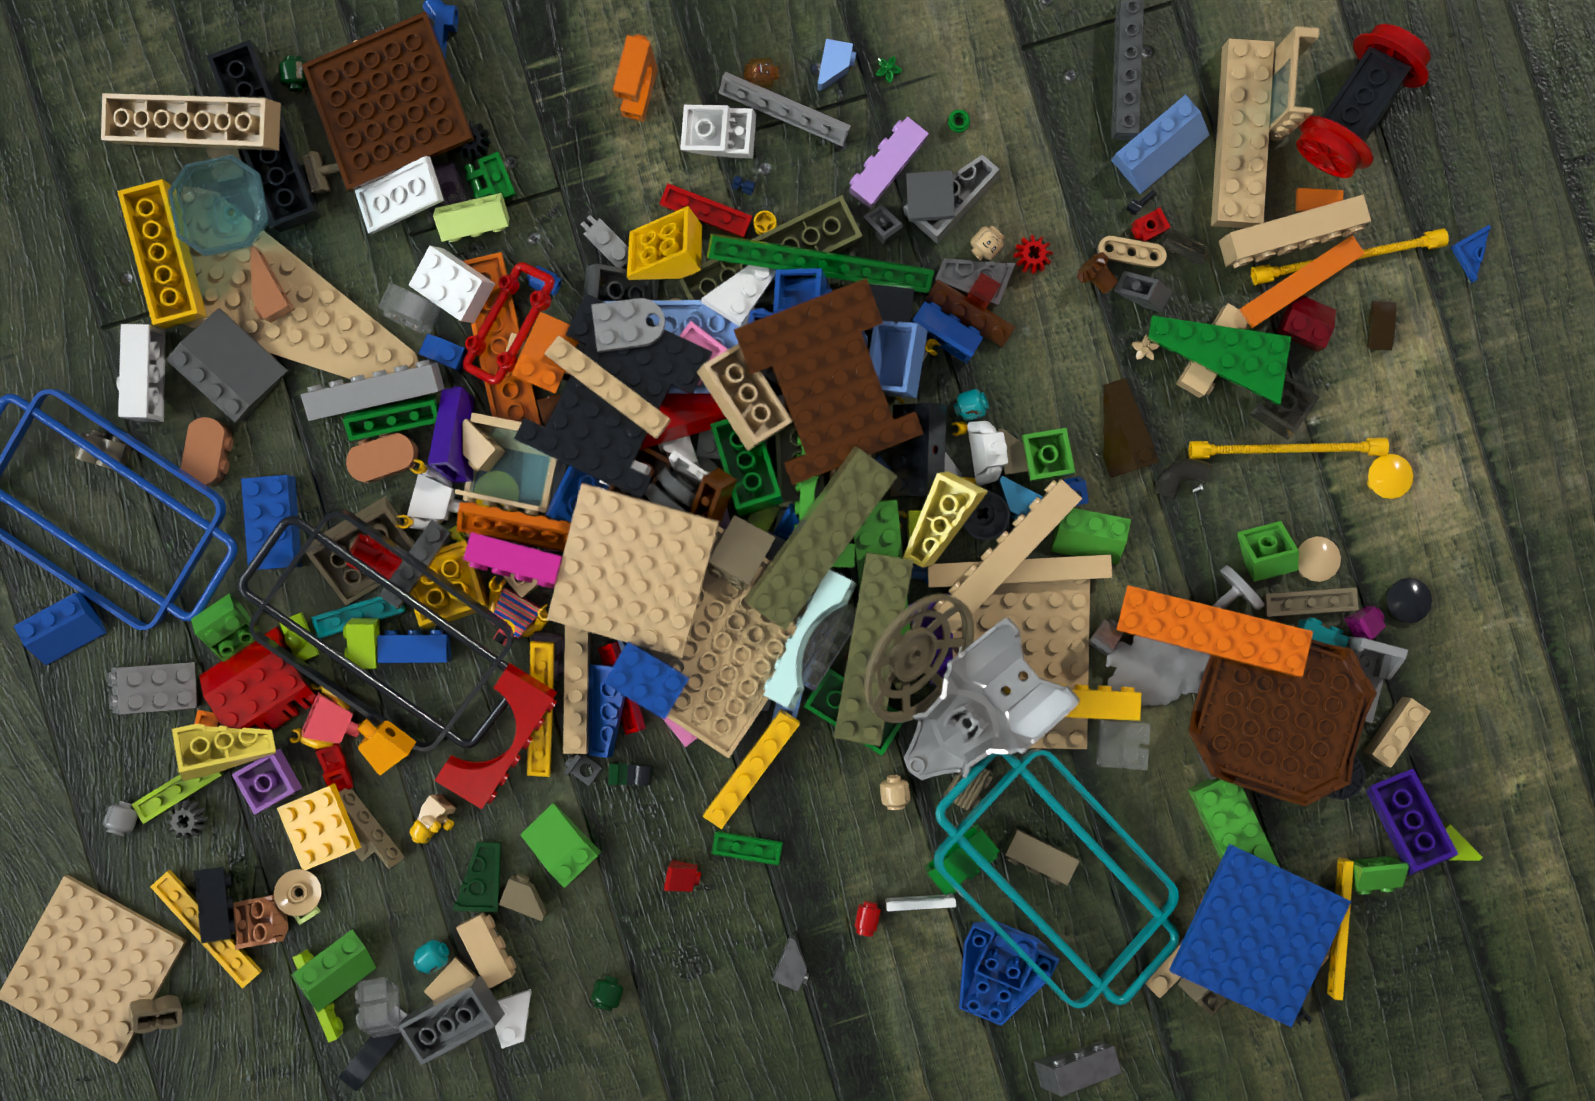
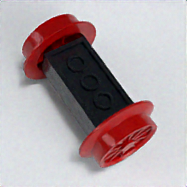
[1296,24,1431,178]

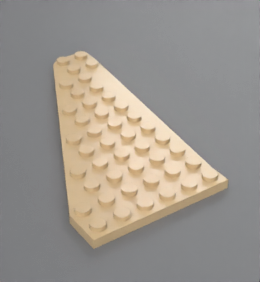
[176,184,419,379]

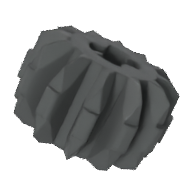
[166,800,208,840]

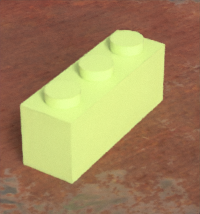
[433,193,510,242]

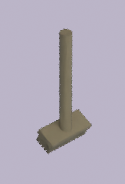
[302,151,340,194]

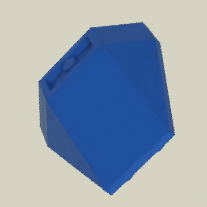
[959,920,1059,1026]

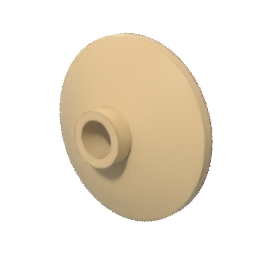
[274,869,322,916]

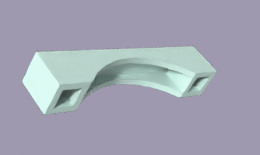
[763,570,857,710]

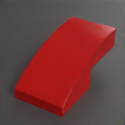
[315,743,354,792]

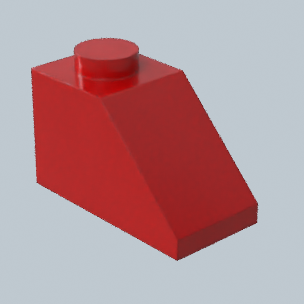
[664,860,701,892]

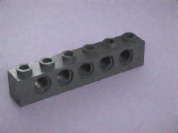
[1111,0,1144,140]

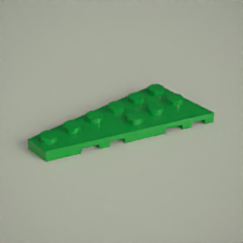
[1147,315,1291,406]

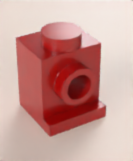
[1131,207,1170,242]

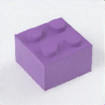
[232,749,303,815]

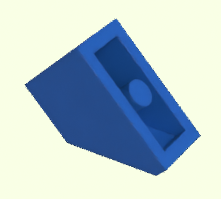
[419,334,468,373]

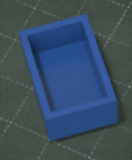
[604,642,690,719]

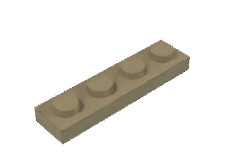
[1263,587,1359,617]

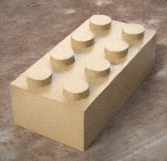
[697,344,793,451]

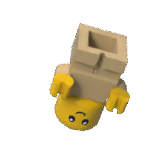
[410,794,457,844]

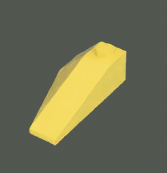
[172,724,276,781]

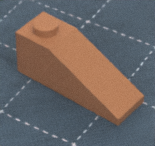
[250,246,295,323]

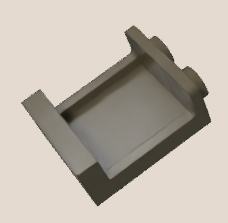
[707,515,775,590]

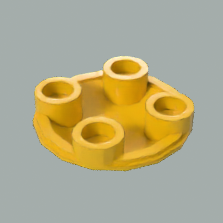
[1367,454,1414,499]

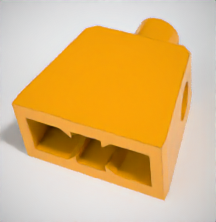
[357,719,416,775]

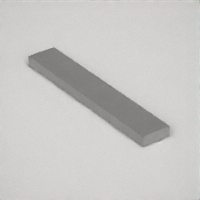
[719,72,851,147]

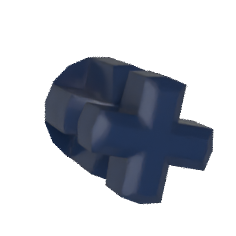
[731,176,756,196]

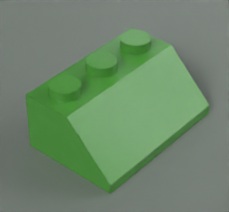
[1050,508,1131,565]
[291,930,376,1012]

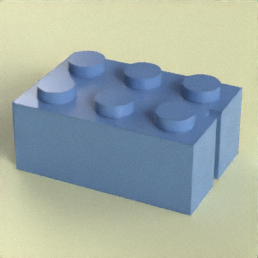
[869,321,928,398]

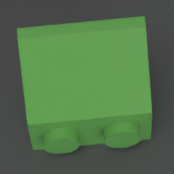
[1022,428,1075,481]
[1237,521,1299,582]
[1351,856,1409,894]

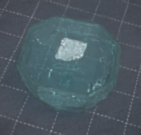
[168,155,269,256]

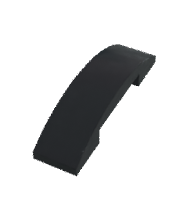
[339,1005,408,1091]

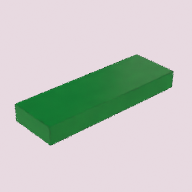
[711,830,783,866]

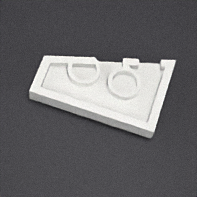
[701,265,776,327]

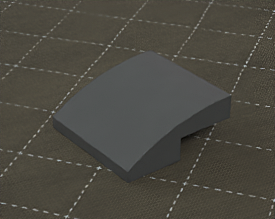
[906,170,955,222]

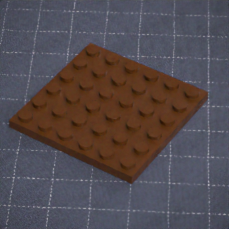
[302,11,475,192]

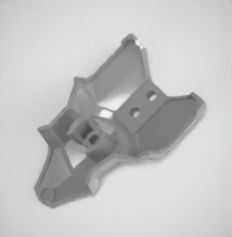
[904,617,1080,780]

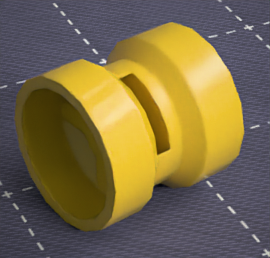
[754,211,777,236]

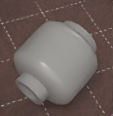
[103,801,138,837]

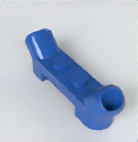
[423,0,459,79]

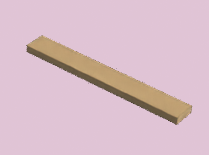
[927,555,1112,587]

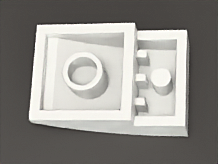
[680,105,756,159]

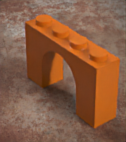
[613,34,658,122]

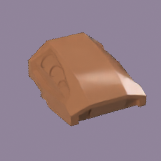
[233,895,289,950]

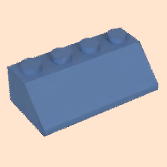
[1111,94,1210,194]

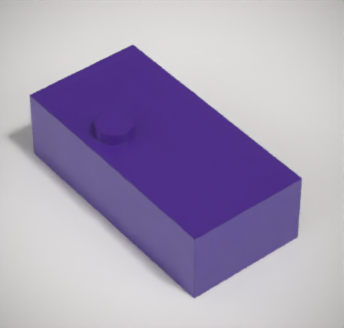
[1366,769,1458,876]

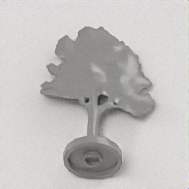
[1105,565,1265,706]

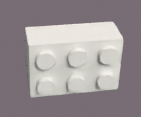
[409,246,495,323]

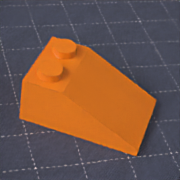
[512,312,578,394]

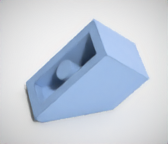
[817,39,856,91]

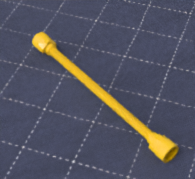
[1251,228,1449,285]
[1188,437,1389,459]

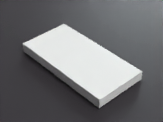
[355,156,444,234]

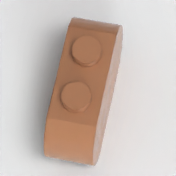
[181,417,233,487]
[346,432,419,484]

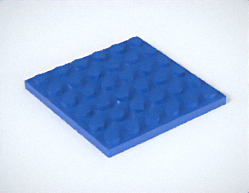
[1169,844,1351,1027]

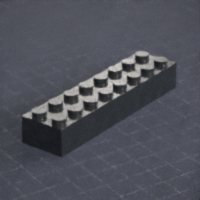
[207,40,322,233]

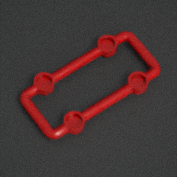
[463,262,554,385]

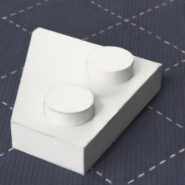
[669,451,710,488]

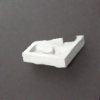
[495,989,532,1048]

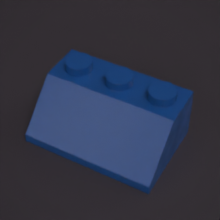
[911,302,983,364]
[14,593,107,665]

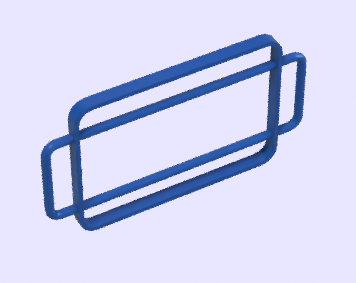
[0,389,238,630]

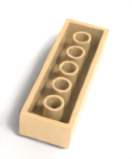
[1218,195,1371,269]

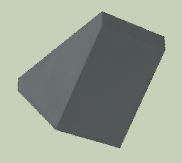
[863,204,903,246]

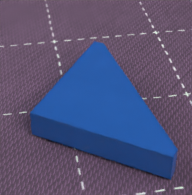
[1451,225,1491,283]
[773,503,799,541]

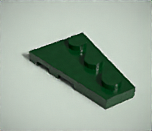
[452,841,502,912]

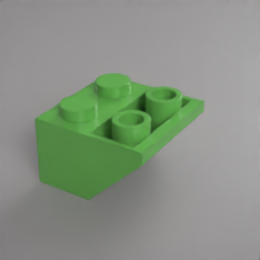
[191,593,255,662]

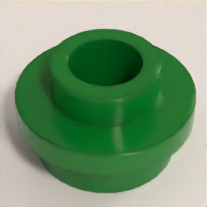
[948,110,970,133]

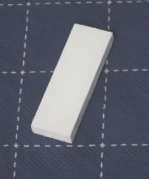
[885,894,956,911]

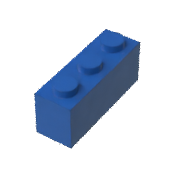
[377,630,451,663]

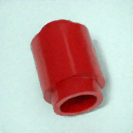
[854,901,881,937]

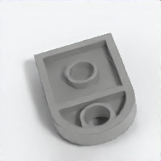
[592,298,665,353]

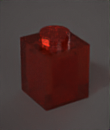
[967,272,1001,308]

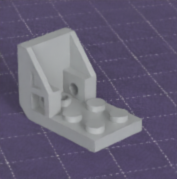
[1346,637,1408,723]

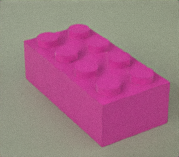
[463,532,563,589]

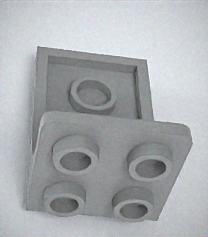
[107,662,197,715]

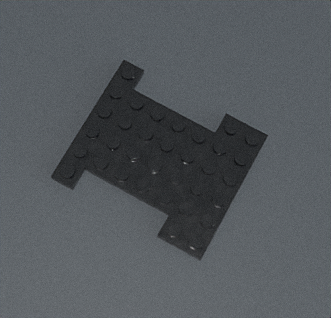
[514,294,713,499]

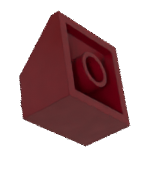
[1276,295,1336,352]

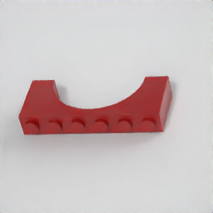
[434,663,557,809]

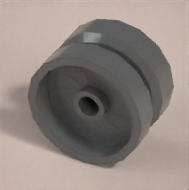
[645,467,697,513]

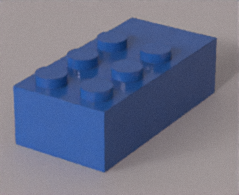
[241,475,302,571]

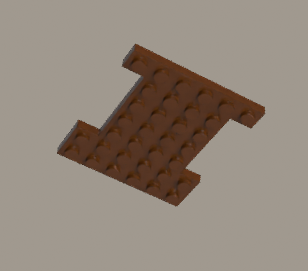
[733,278,923,485]

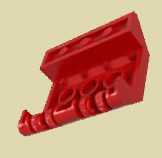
[199,627,319,730]

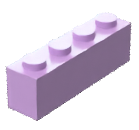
[849,116,929,209]

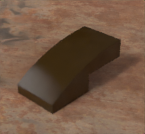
[1367,300,1396,350]

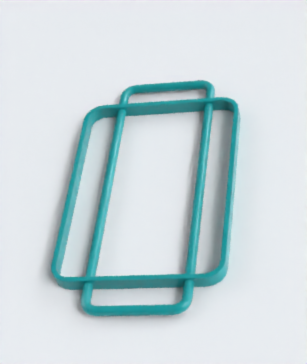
[934,749,1180,1008]

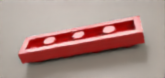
[659,183,752,239]
[598,641,646,735]

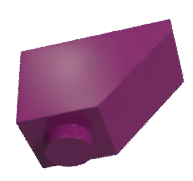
[1344,606,1386,640]

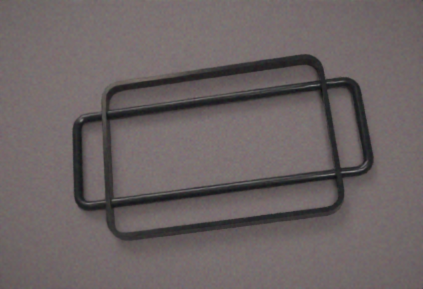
[238,509,514,752]

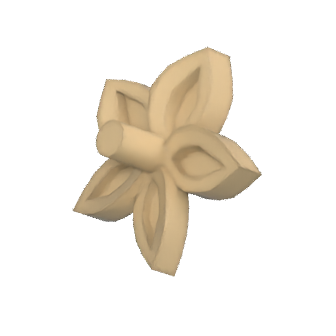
[1132,334,1159,360]

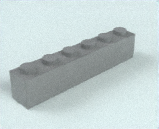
[301,359,445,421]

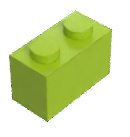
[343,618,380,669]

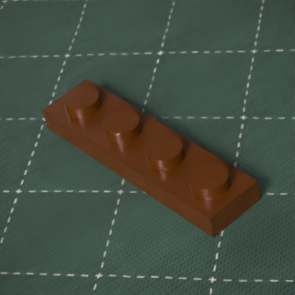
[926,279,1015,348]

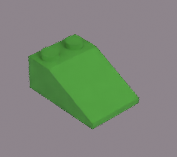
[520,802,601,888]

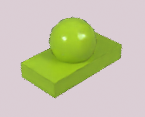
[280,613,320,661]

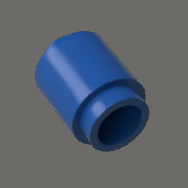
[526,266,562,296]

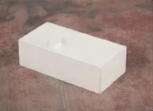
[117,324,166,422]

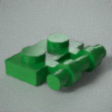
[464,152,517,200]

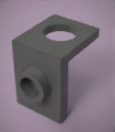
[563,754,602,786]

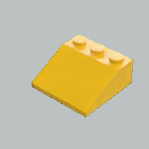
[627,206,702,280]
[401,540,489,629]

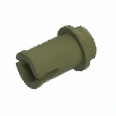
[754,288,775,309]

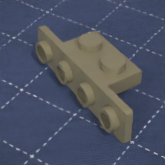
[339,788,404,869]

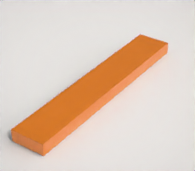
[1239,235,1365,328]

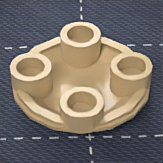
[1297,536,1341,582]

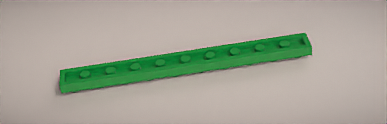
[707,234,934,293]

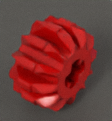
[1013,235,1053,274]

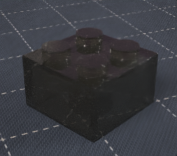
[1249,374,1320,440]

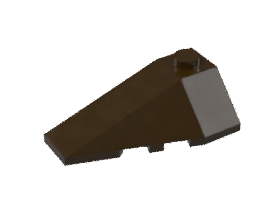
[1103,378,1159,478]

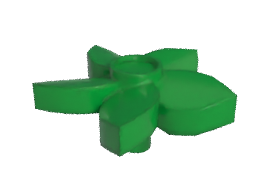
[875,56,902,83]

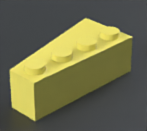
[903,471,988,568]

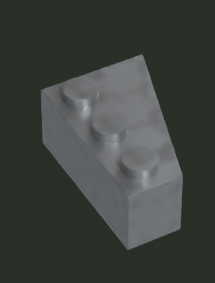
[1034,1041,1122,1097]

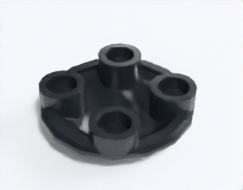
[1386,578,1432,623]

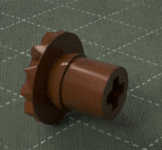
[1077,252,1118,294]

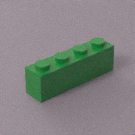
[343,394,439,441]

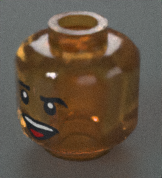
[744,57,779,88]

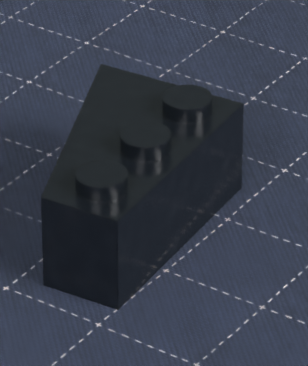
[194,867,236,944]

